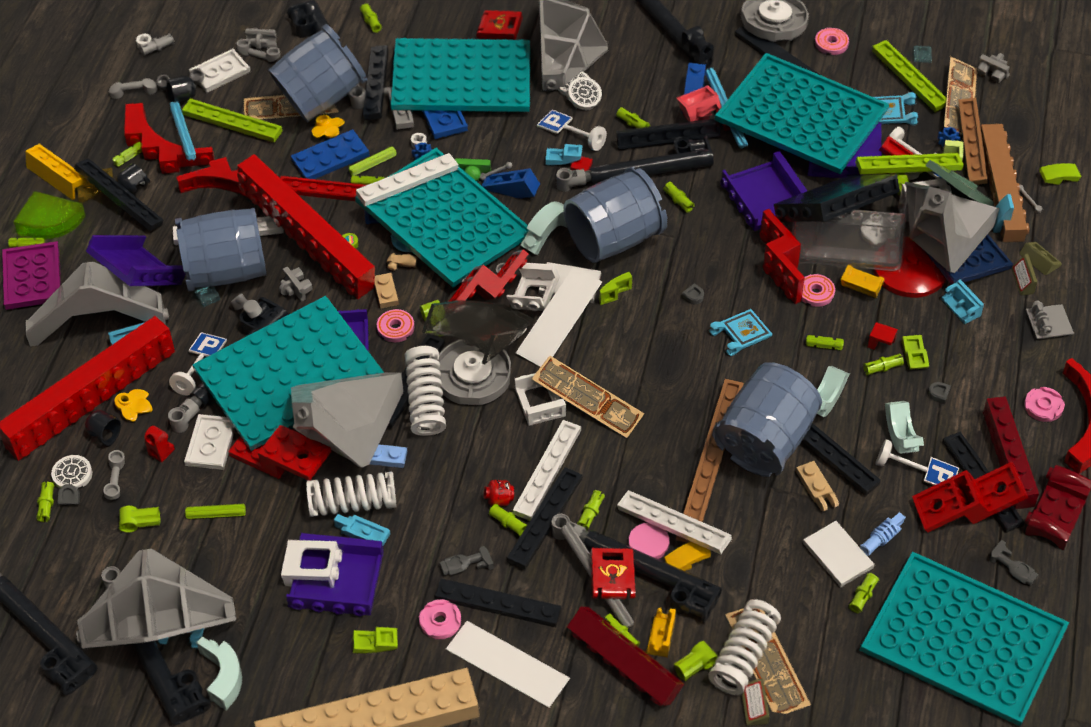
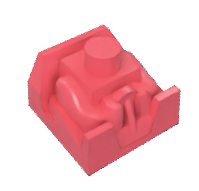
[677,85,721,122]

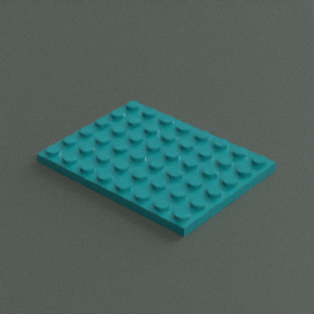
[391,38,530,112]
[715,53,889,174]
[355,148,529,287]
[192,296,384,451]
[860,551,1069,726]

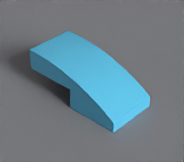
[546,144,582,165]
[992,194,1014,233]

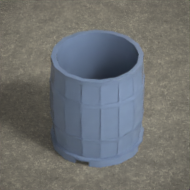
[268,24,367,122]
[563,167,667,263]
[175,208,267,291]
[712,362,822,477]

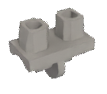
[245,28,277,49]
[977,53,1010,83]
[279,266,313,302]

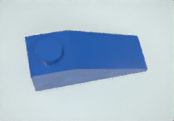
[682,63,706,114]
[482,169,540,198]

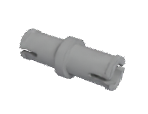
[139,34,174,56]

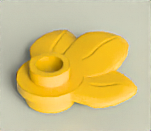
[312,115,345,138]
[114,389,153,422]

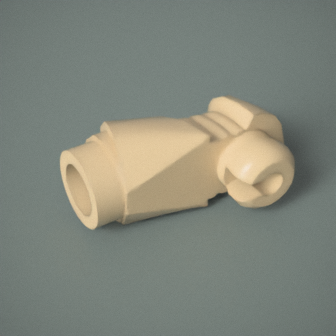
[387,253,418,271]

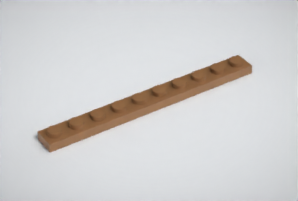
[676,379,744,543]

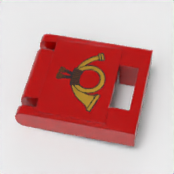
[476,10,523,40]
[590,548,635,599]

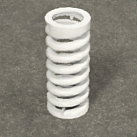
[404,346,446,436]
[307,471,396,517]
[708,599,781,695]

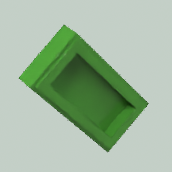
[455,158,491,181]

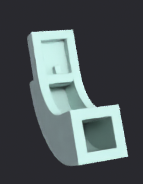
[521,202,567,255]
[817,366,850,417]
[885,401,924,454]
[197,637,242,710]

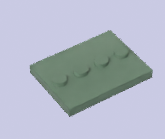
[926,160,995,206]

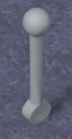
[480,162,512,180]
[1019,185,1042,213]

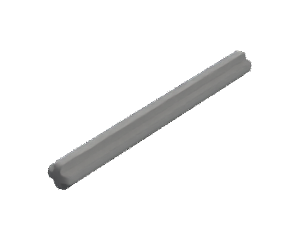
[561,524,634,628]

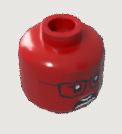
[484,480,514,506]

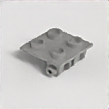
[1026,301,1074,339]

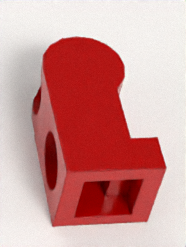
[144,425,175,462]

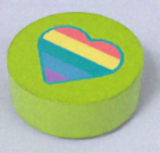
[342,233,359,248]

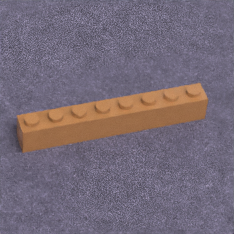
[981,124,1029,242]

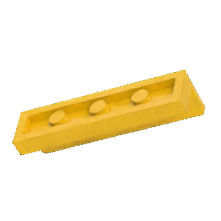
[25,144,86,200]

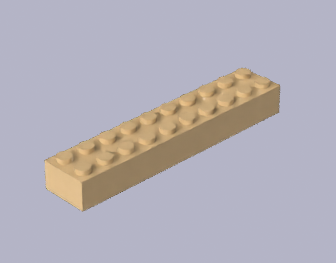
[255,668,479,727]

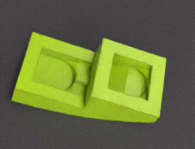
[1039,163,1081,185]
[599,272,632,305]
[901,335,929,370]
[352,627,398,653]

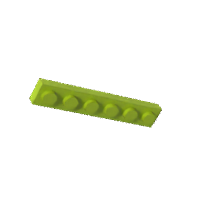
[872,40,947,112]
[182,99,282,143]
[855,153,963,174]

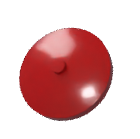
[873,237,946,298]

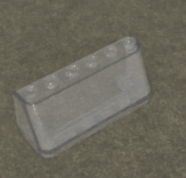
[792,210,906,271]

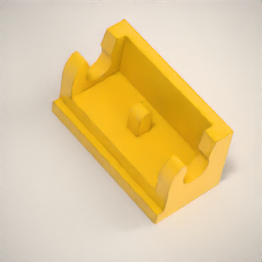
[841,265,884,298]
[647,608,676,658]

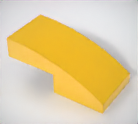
[664,541,711,571]

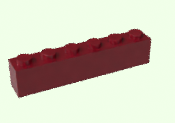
[983,396,1039,509]
[567,606,684,706]

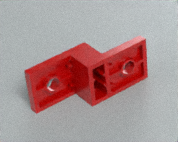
[760,209,805,304]
[443,249,528,315]
[228,425,331,480]
[912,462,1028,533]

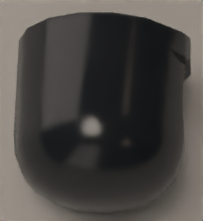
[166,76,196,103]
[116,163,151,195]
[85,410,121,446]

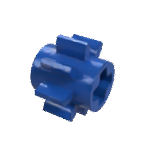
[937,127,960,148]
[412,142,433,160]

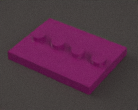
[2,241,61,309]

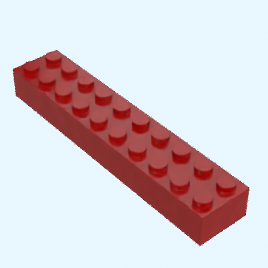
[237,154,375,299]
[0,316,175,461]

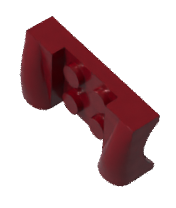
[1025,465,1091,550]

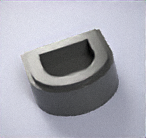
[681,283,704,304]
[928,382,951,404]
[58,484,80,505]

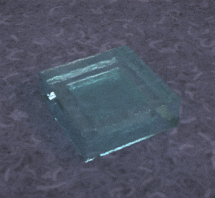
[913,46,932,63]
[195,286,220,307]

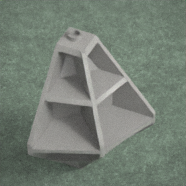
[538,0,608,90]
[905,182,1000,273]
[26,261,169,346]
[291,372,403,467]
[77,548,236,648]

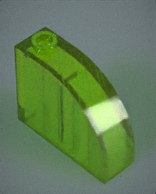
[13,191,86,239]

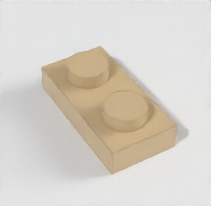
[375,273,399,308]

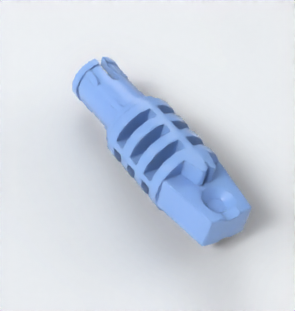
[860,512,905,556]

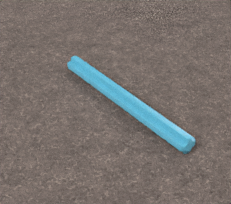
[705,68,748,148]
[170,102,196,161]

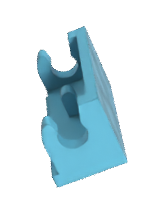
[941,280,984,324]

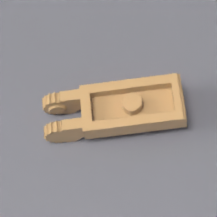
[796,461,839,512]

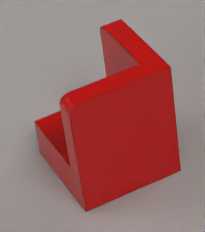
[868,322,898,350]

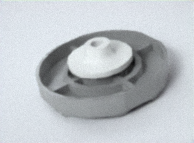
[741,0,809,42]
[437,338,511,405]

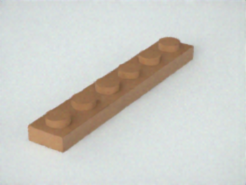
[959,98,987,185]

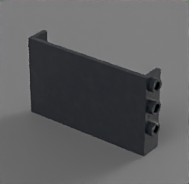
[773,174,900,222]

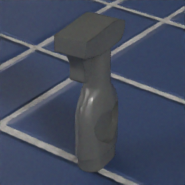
[989,540,1039,586]
[439,546,494,576]

